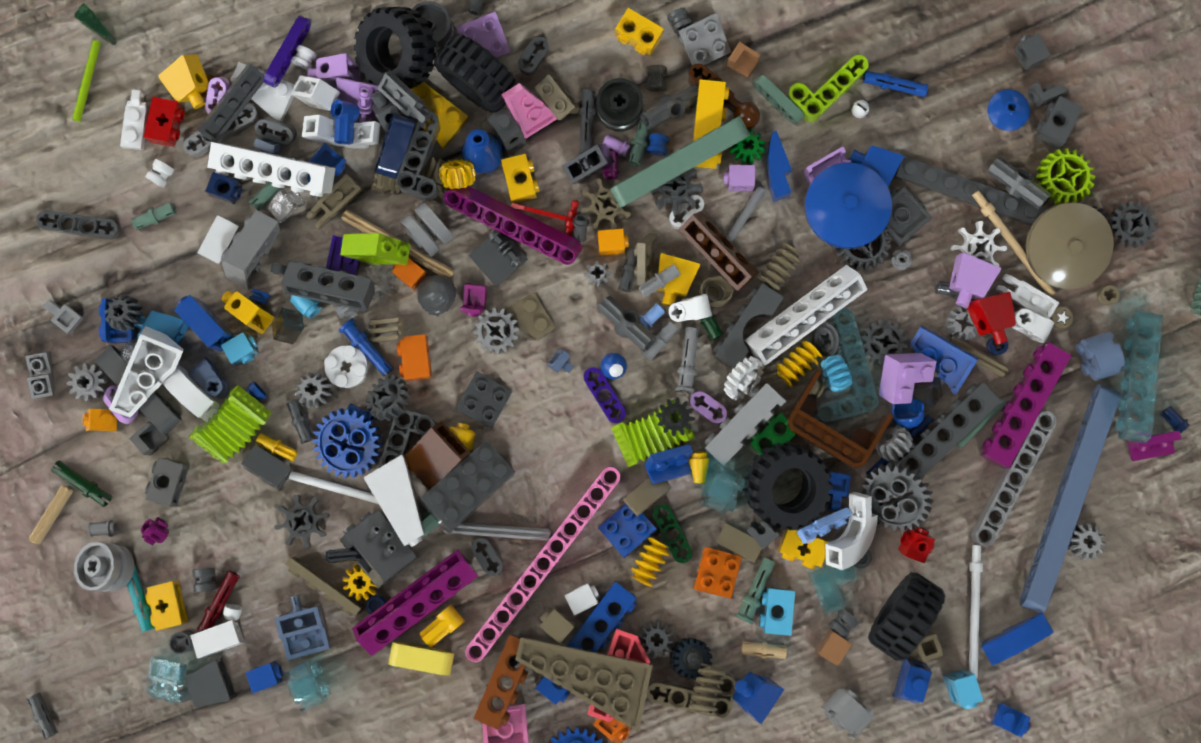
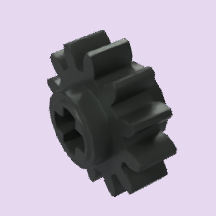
[656,398,695,437]

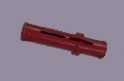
[197,570,240,632]

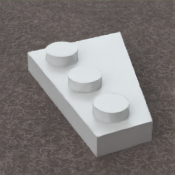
[230,62,295,122]

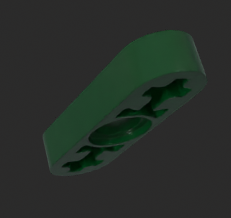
[652,504,692,563]

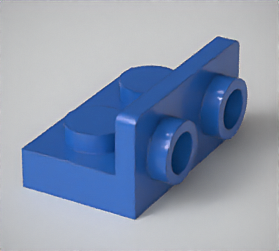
[644,444,693,484]

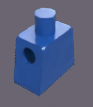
[849,146,904,187]
[893,657,932,704]
[733,672,785,724]

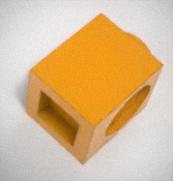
[598,229,629,256]

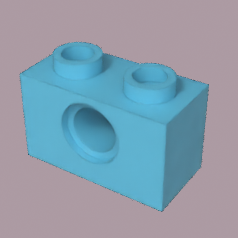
[759,587,795,636]
[943,669,983,709]

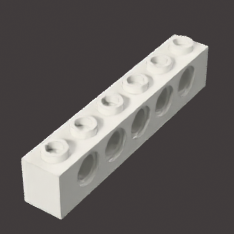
[208,142,336,197]
[744,265,868,366]

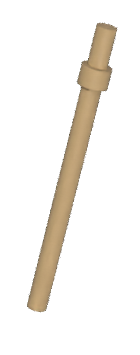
[972,190,1056,296]

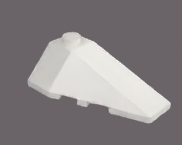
[109,326,184,418]

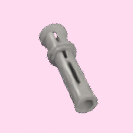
[675,327,699,393]

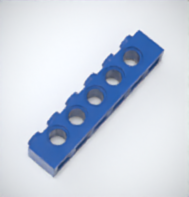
[535,581,637,705]

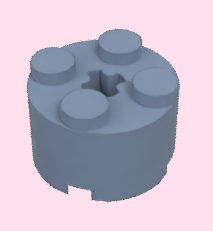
[1075,331,1125,381]

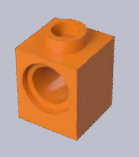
[391,258,427,291]

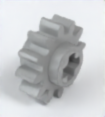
[66,363,108,402]

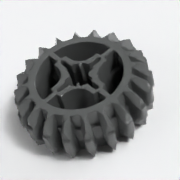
[833,228,891,272]

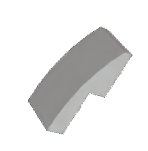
[25,351,54,399]

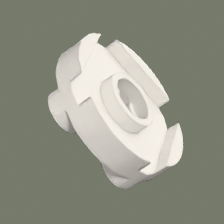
[324,345,369,389]

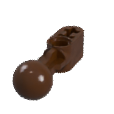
[689,63,760,129]

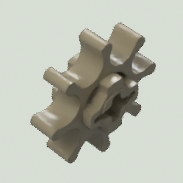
[581,178,631,230]

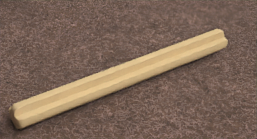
[342,210,454,279]

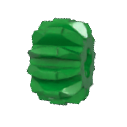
[730,129,765,165]

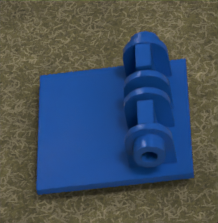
[598,503,657,558]

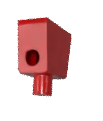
[966,292,1016,345]

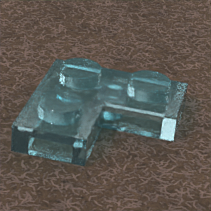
[808,565,858,615]

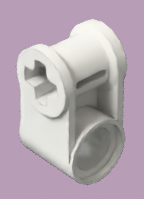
[669,294,712,322]
[1011,308,1054,343]

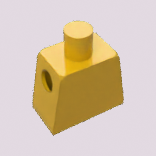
[158,54,209,109]
[657,253,700,306]
[221,291,275,335]

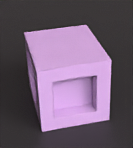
[724,165,755,191]

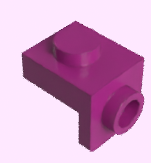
[460,283,487,317]

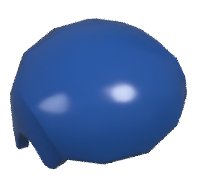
[891,398,925,429]

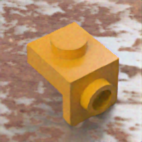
[82,409,117,432]

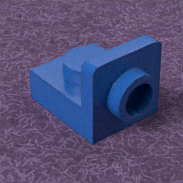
[991,703,1030,738]

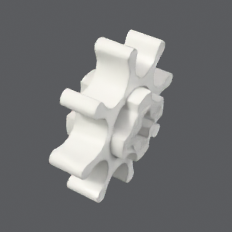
[950,221,1007,267]

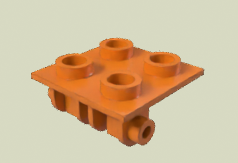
[693,547,742,599]

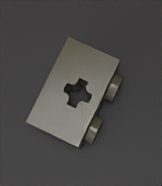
[540,606,575,644]

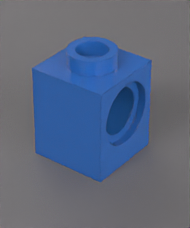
[245,661,283,694]

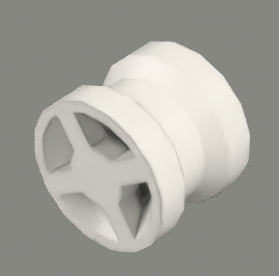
[291,45,317,70]

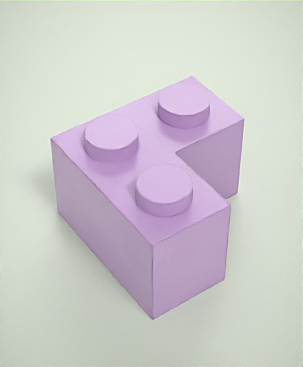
[879,353,936,404]

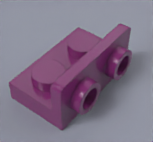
[1127,431,1181,461]

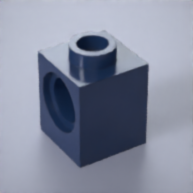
[205,172,242,205]

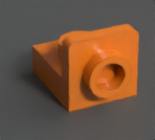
[593,718,631,743]

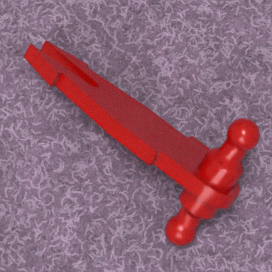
[512,200,579,236]

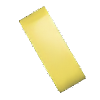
[388,641,455,676]

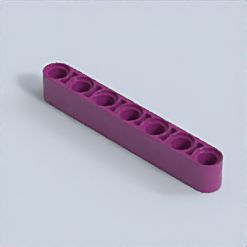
[443,186,582,265]

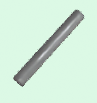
[726,187,765,243]

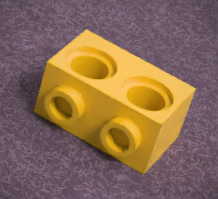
[615,8,664,57]

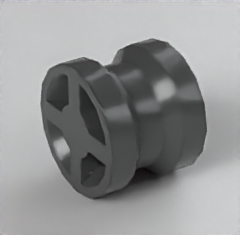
[667,7,693,33]

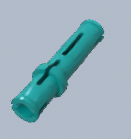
[127,566,155,633]

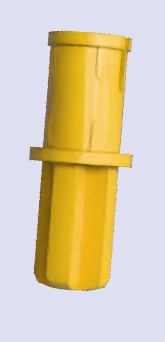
[255,433,298,462]

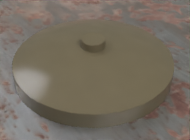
[1026,202,1114,289]

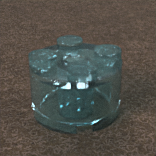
[700,464,745,514]
[285,660,331,713]

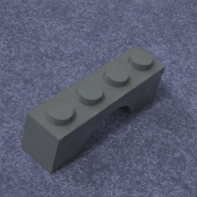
[714,283,784,369]

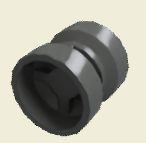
[192,568,216,592]
[828,608,859,639]
[169,630,194,654]

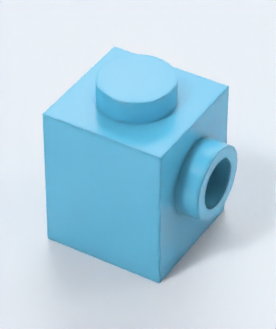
[221,332,259,366]

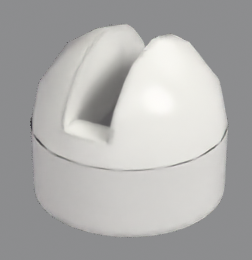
[851,100,869,118]
[223,604,242,621]

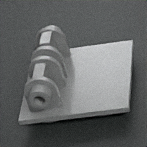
[678,13,731,66]

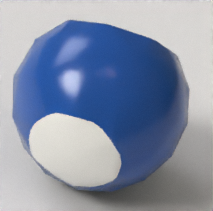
[600,353,627,380]

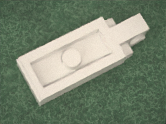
[120,90,149,150]

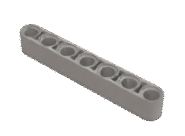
[971,411,1057,546]

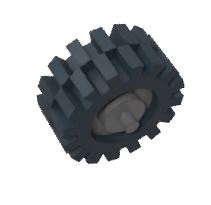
[669,637,713,679]

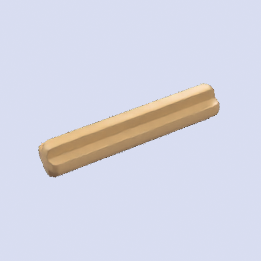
[29,485,73,544]

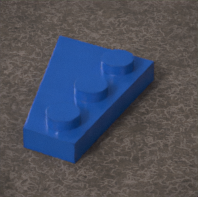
[910,325,979,396]

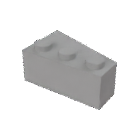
[221,210,280,290]

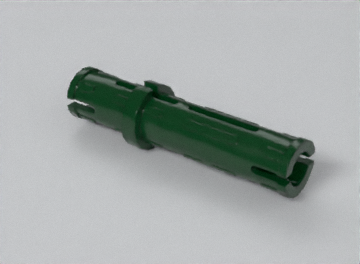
[51,460,112,507]

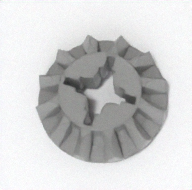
[946,307,978,341]

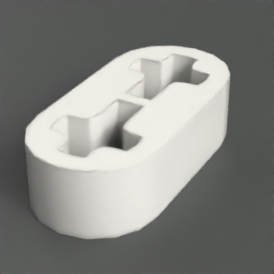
[669,195,704,229]

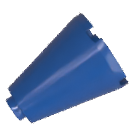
[462,129,503,173]

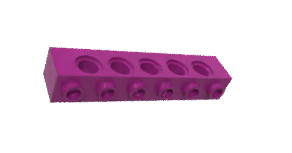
[980,342,1072,468]
[352,549,478,656]

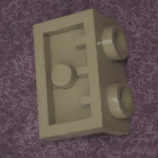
[534,74,581,120]

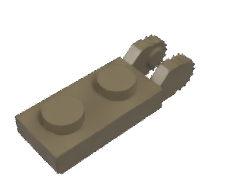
[306,174,363,229]

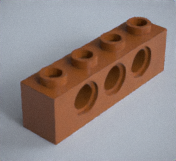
[473,634,528,730]

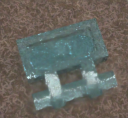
[147,657,187,703]

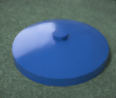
[804,163,892,249]

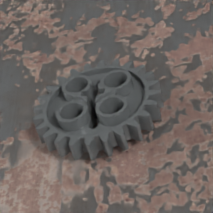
[861,462,933,532]

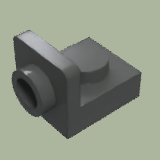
[1028,82,1067,108]

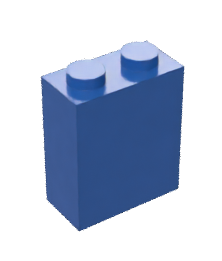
[174,295,235,352]

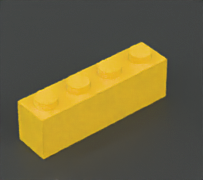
[693,79,729,169]

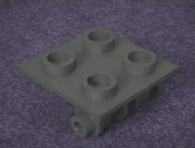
[468,230,528,287]
[456,371,512,429]

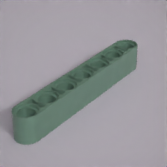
[610,116,750,208]

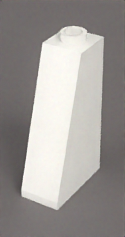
[363,455,425,547]

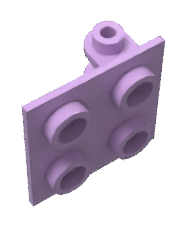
[456,12,511,57]
[336,77,378,123]

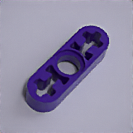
[584,367,626,424]

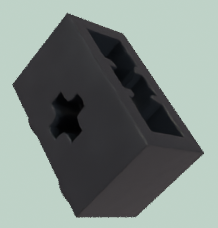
[562,144,615,184]

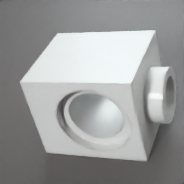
[564,583,600,615]

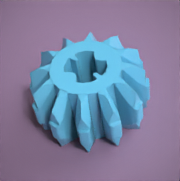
[821,354,852,392]

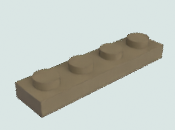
[285,556,364,616]

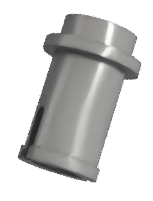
[87,520,118,537]

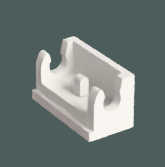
[197,215,239,264]
[190,620,245,659]

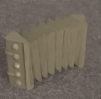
[371,149,448,205]

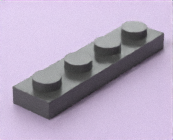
[197,63,265,142]

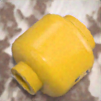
[449,422,476,451]

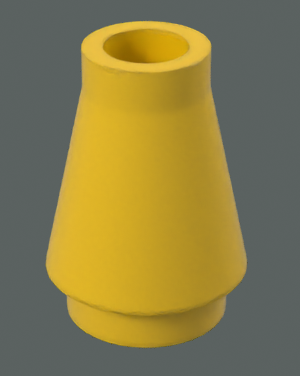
[688,451,710,483]

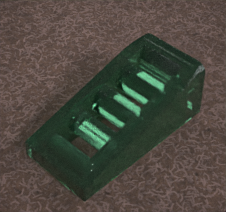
[74,3,117,45]

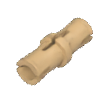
[741,641,787,660]

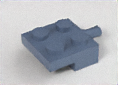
[275,595,331,660]

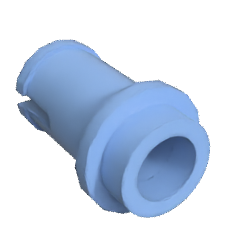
[639,303,665,329]

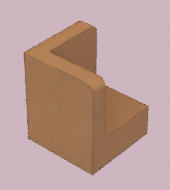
[726,42,761,78]
[816,630,852,666]

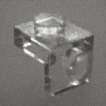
[267,188,305,223]

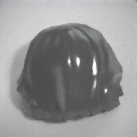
[417,275,456,316]

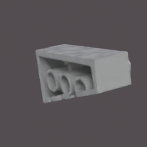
[703,383,786,466]

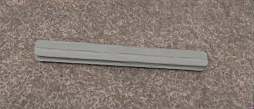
[443,523,551,541]

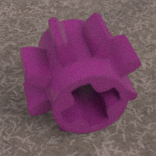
[141,517,169,546]

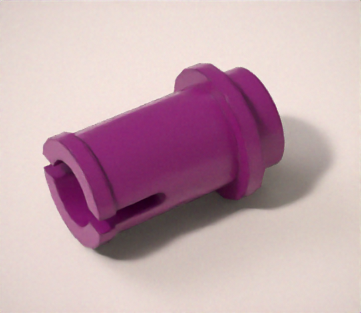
[603,151,620,180]

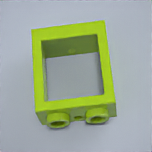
[340,233,411,265]

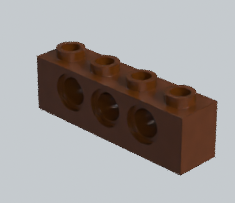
[679,211,759,291]

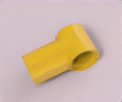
[419,604,465,648]

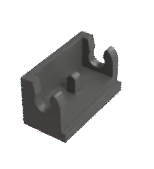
[241,445,292,491]
[747,521,781,549]

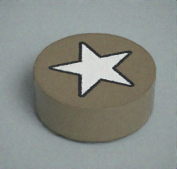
[1050,307,1073,329]

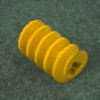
[776,341,823,388]
[629,537,670,587]

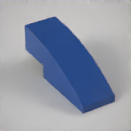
[766,131,792,203]
[981,612,1054,666]

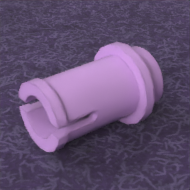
[603,134,631,157]

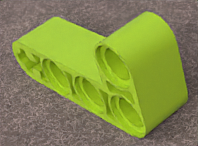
[787,55,869,122]

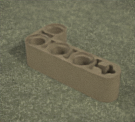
[647,673,736,718]

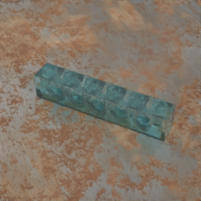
[1116,311,1163,444]

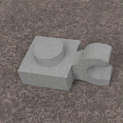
[43,300,84,334]

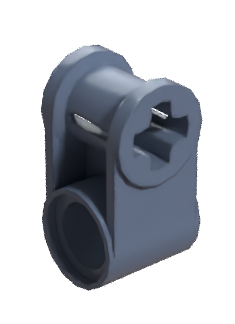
[189,358,230,399]

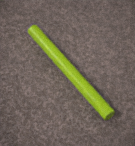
[72,40,101,122]

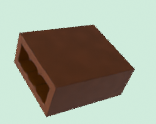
[405,421,471,490]

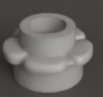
[891,250,912,270]

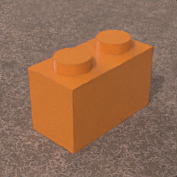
[397,334,433,382]

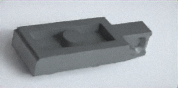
[377,70,433,124]

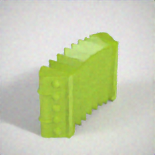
[188,385,272,464]
[611,399,695,468]

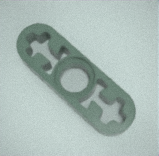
[753,74,804,125]

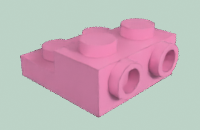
[482,704,530,743]

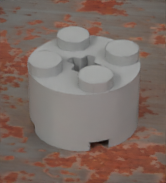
[820,688,875,740]

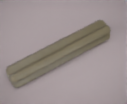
[950,337,1009,377]

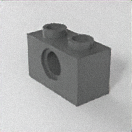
[1035,96,1083,150]
[145,458,190,507]

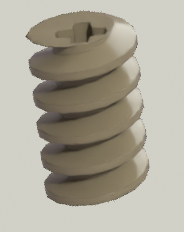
[757,243,802,291]
[688,663,726,714]

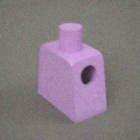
[308,53,361,88]
[950,252,1001,308]

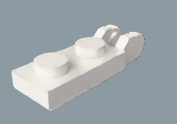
[996,274,1059,319]

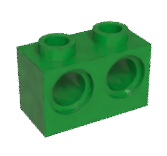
[749,413,796,456]

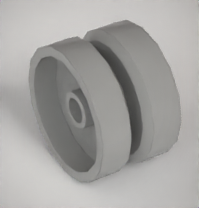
[400,202,454,257]
[74,542,134,592]

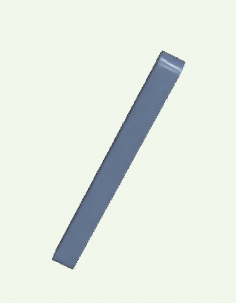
[1019,384,1121,613]

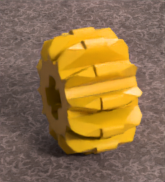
[439,159,476,189]
[343,564,377,601]

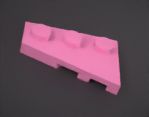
[501,83,557,139]

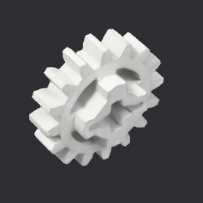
[724,356,764,401]

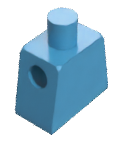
[134,311,189,345]

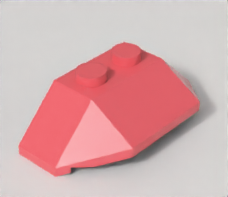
[587,629,651,722]

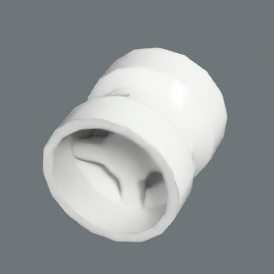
[145,159,174,188]

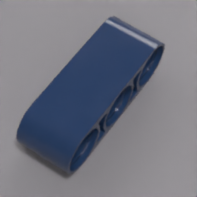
[375,113,415,179]

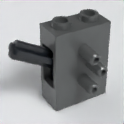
[326,510,417,588]

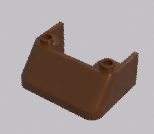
[787,370,894,468]

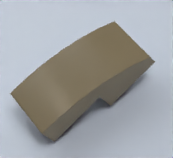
[623,478,672,516]

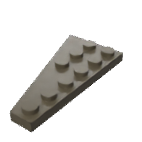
[516,637,653,733]

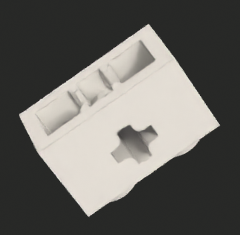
[291,76,340,111]

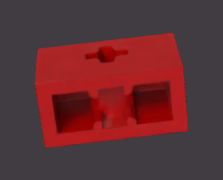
[143,97,185,148]

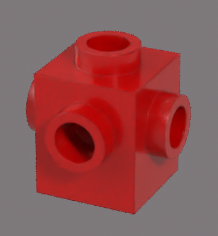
[898,526,935,564]

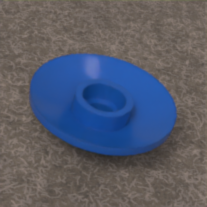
[987,90,1030,131]

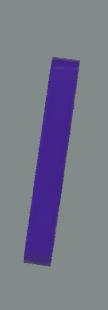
[264,15,311,88]

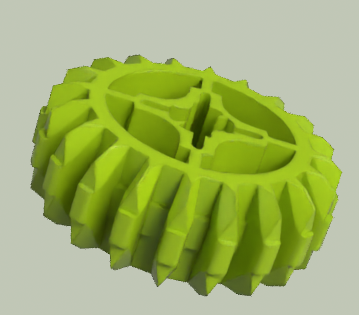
[1035,148,1096,205]

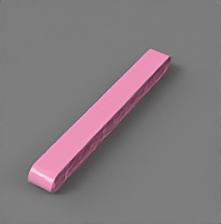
[465,467,620,662]

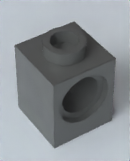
[1014,33,1051,71]

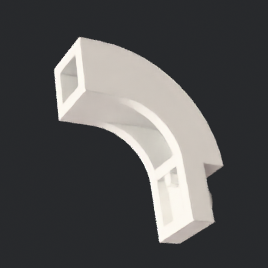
[302,115,381,148]
[162,364,222,422]
[825,492,878,570]

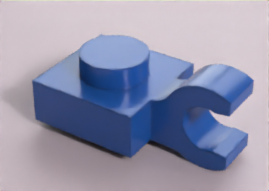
[828,472,851,511]

